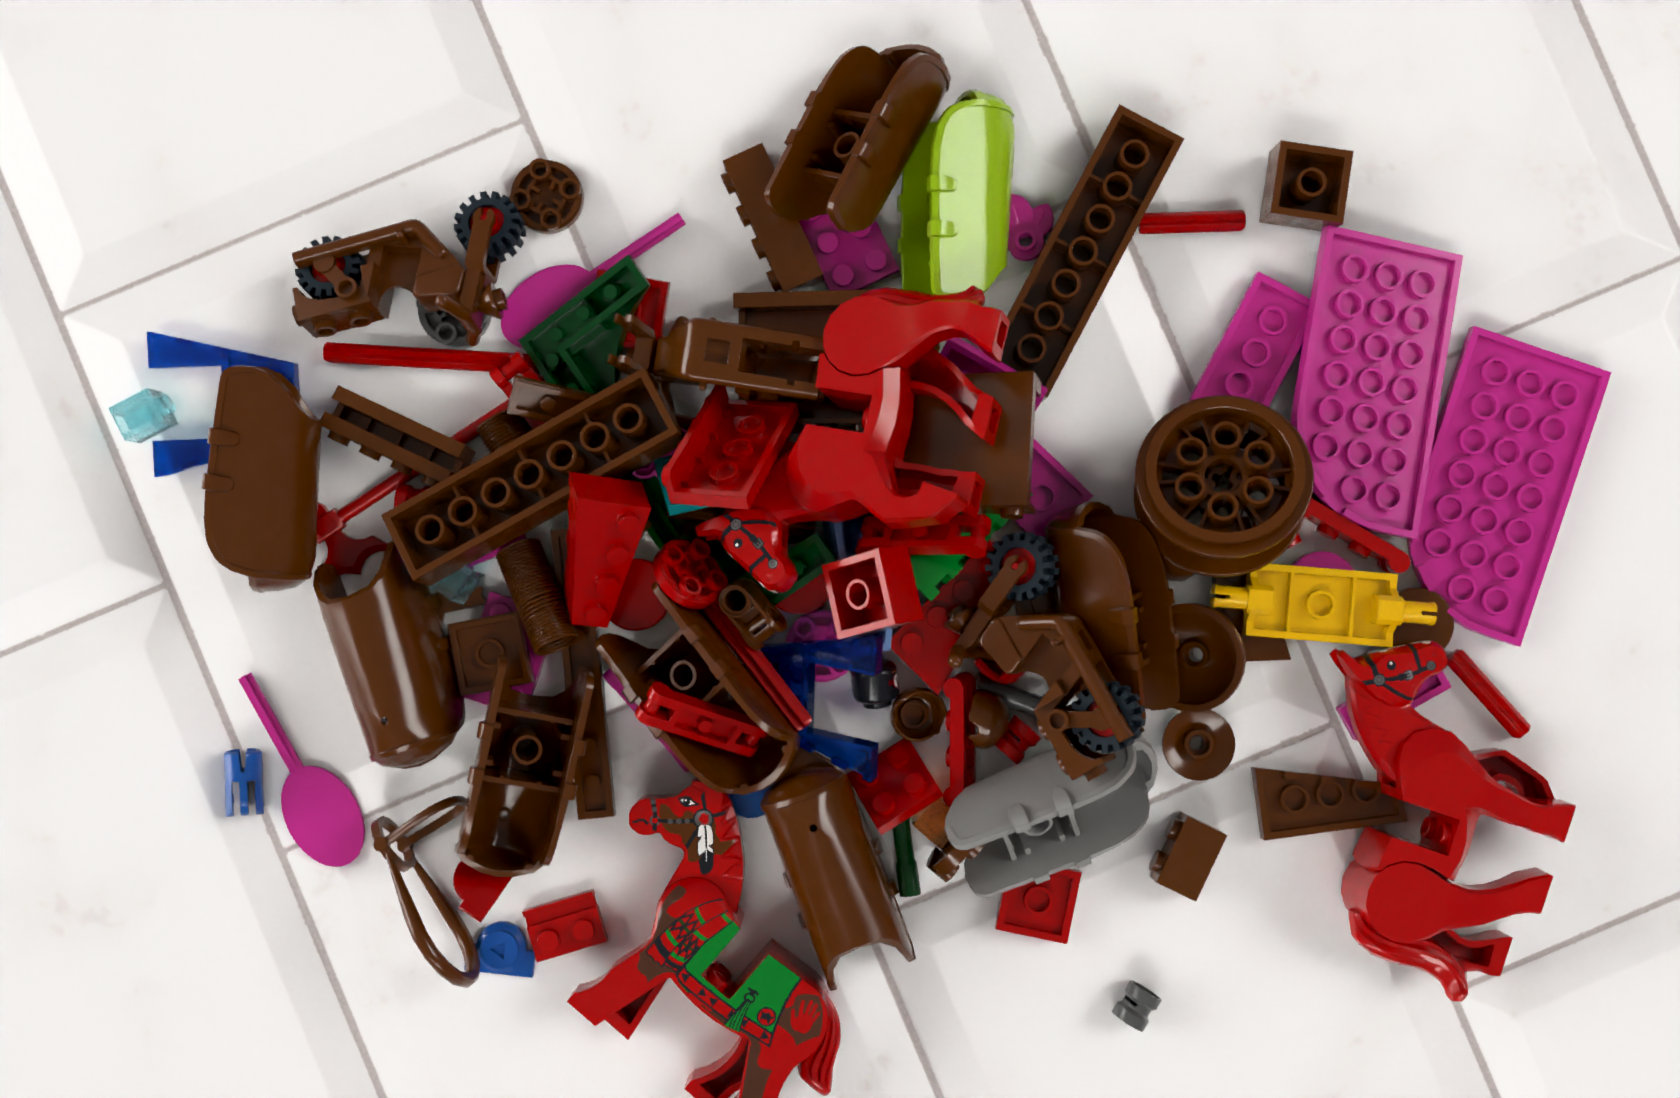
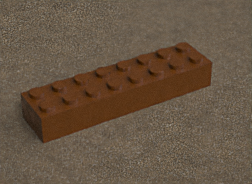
[1001,104,1185,402]
[381,367,685,586]

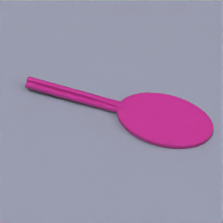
[501,213,686,348]
[238,673,365,867]

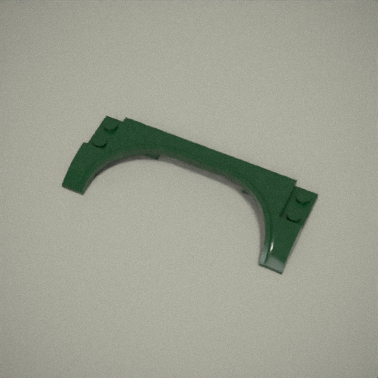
[518,255,837,639]

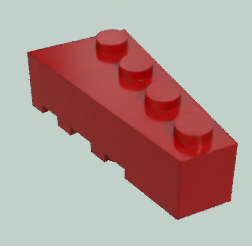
[564,472,651,628]
[891,540,995,695]

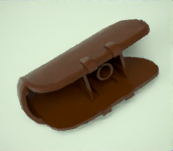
[764,44,951,233]
[201,365,322,593]
[1043,501,1180,719]
[313,539,466,769]
[595,581,801,795]
[454,654,594,877]
[760,766,916,991]

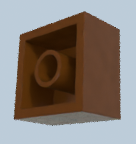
[1259,140,1354,232]

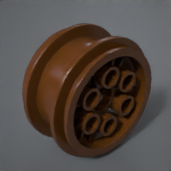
[1133,395,1314,577]

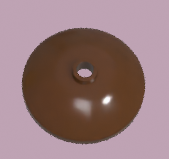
[1171,602,1246,712]

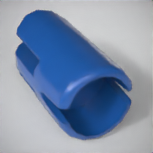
[224,748,264,817]

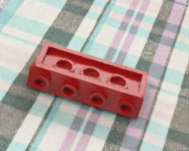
[661,385,800,510]

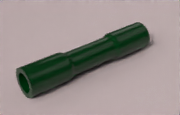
[892,818,921,897]

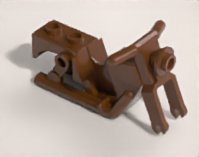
[607,313,825,413]

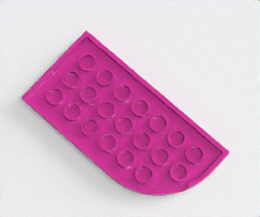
[1291,225,1463,540]
[1407,326,1612,647]

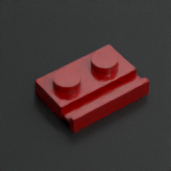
[522,888,609,962]

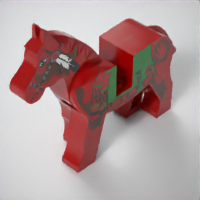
[567,777,841,1098]

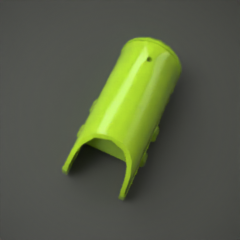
[897,89,1015,295]

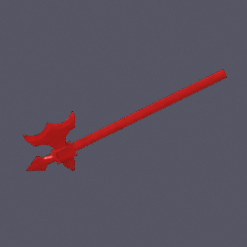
[317,377,546,575]

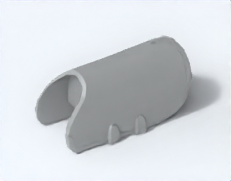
[944,735,1158,898]

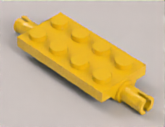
[1210,564,1437,647]

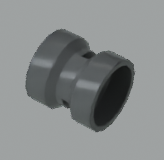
[1112,980,1162,1032]

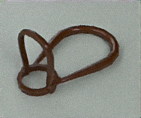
[371,796,480,988]

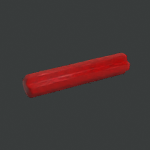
[1138,210,1246,234]
[1447,649,1531,739]

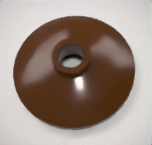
[1162,710,1235,781]

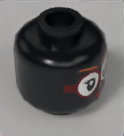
[850,654,900,709]

